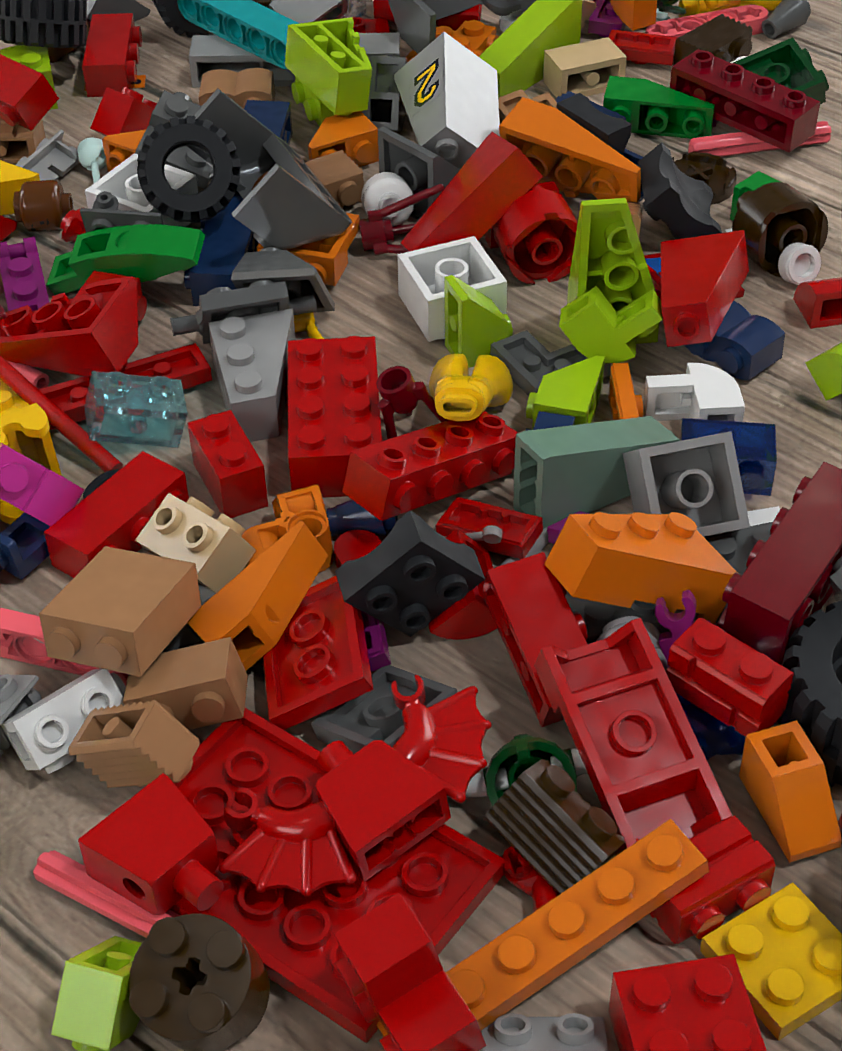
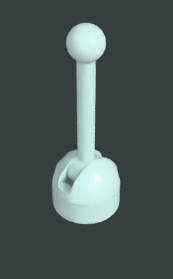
[77,137,106,183]

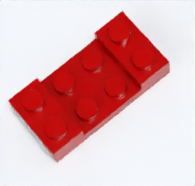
[534,617,732,856]

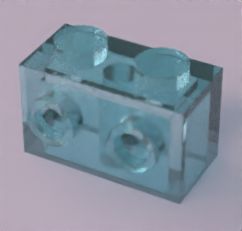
[84,371,188,448]

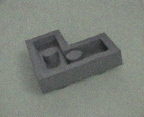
[490,330,611,396]

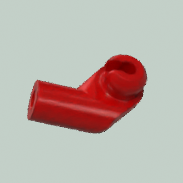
[502,846,558,912]

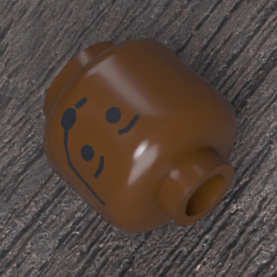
[13,180,73,232]

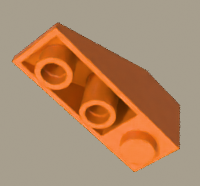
[187,520,329,671]

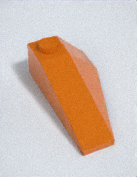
[499,97,641,203]

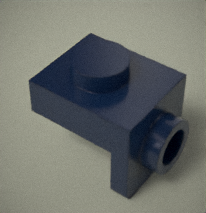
[0,512,50,580]

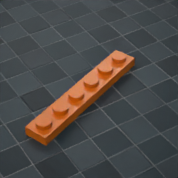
[377,819,709,1037]

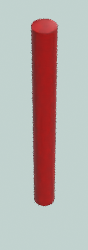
[0,356,123,472]

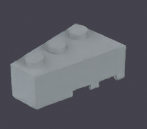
[208,308,296,442]

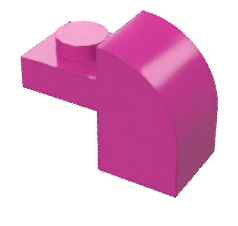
[0,443,84,526]

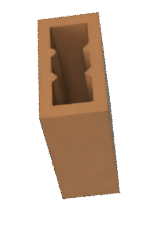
[39,546,202,677]

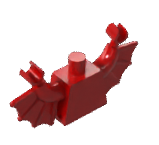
[219,675,492,897]

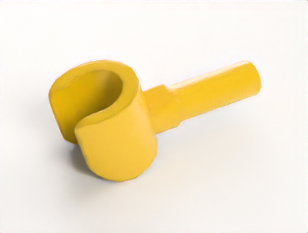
[294,312,324,339]

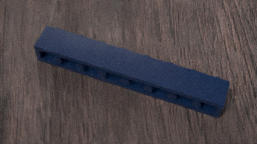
[184,100,293,306]

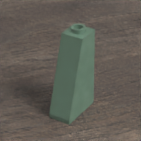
[513,416,680,529]

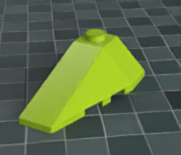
[567,198,659,344]

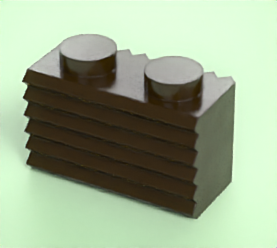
[673,14,753,65]
[484,759,625,895]

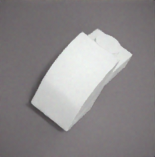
[643,362,745,441]

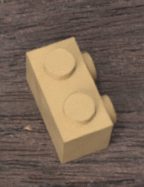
[135,493,256,593]

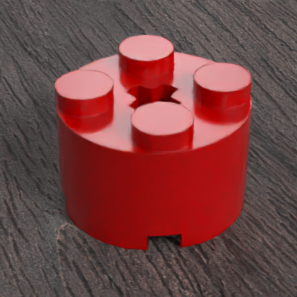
[492,185,578,284]

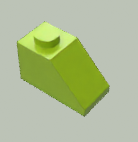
[444,275,513,368]
[526,355,605,429]
[51,936,142,1051]

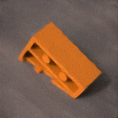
[544,512,738,625]

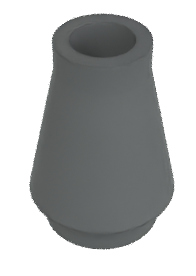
[761,0,811,39]

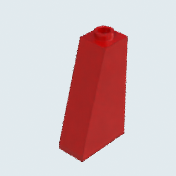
[401,132,543,252]
[661,230,749,347]

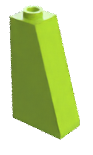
[479,0,582,98]

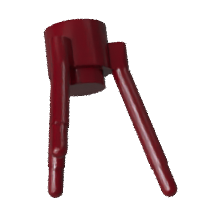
[359,184,444,255]
[376,366,448,440]

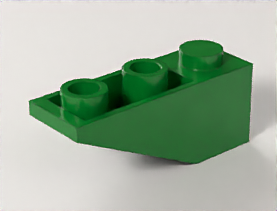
[603,76,715,139]

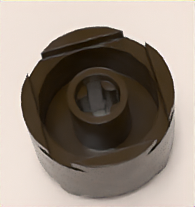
[732,182,828,277]
[129,914,270,1051]

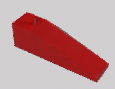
[0,276,138,377]

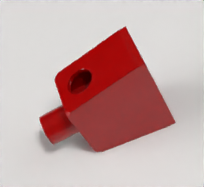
[78,773,224,915]

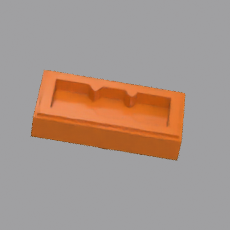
[608,363,643,420]

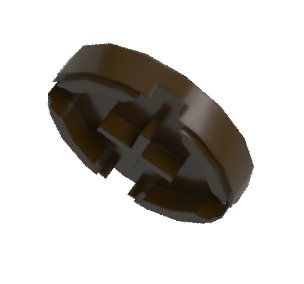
[672,152,737,205]

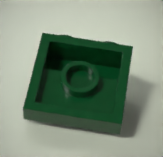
[733,37,829,104]

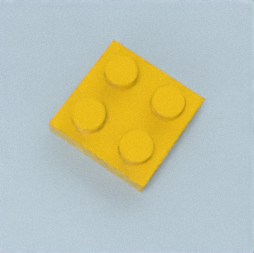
[700,882,842,1041]

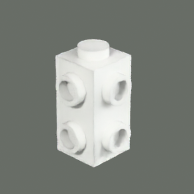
[1,668,126,774]

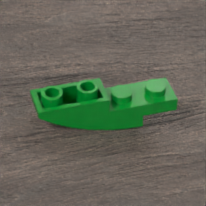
[46,224,205,295]

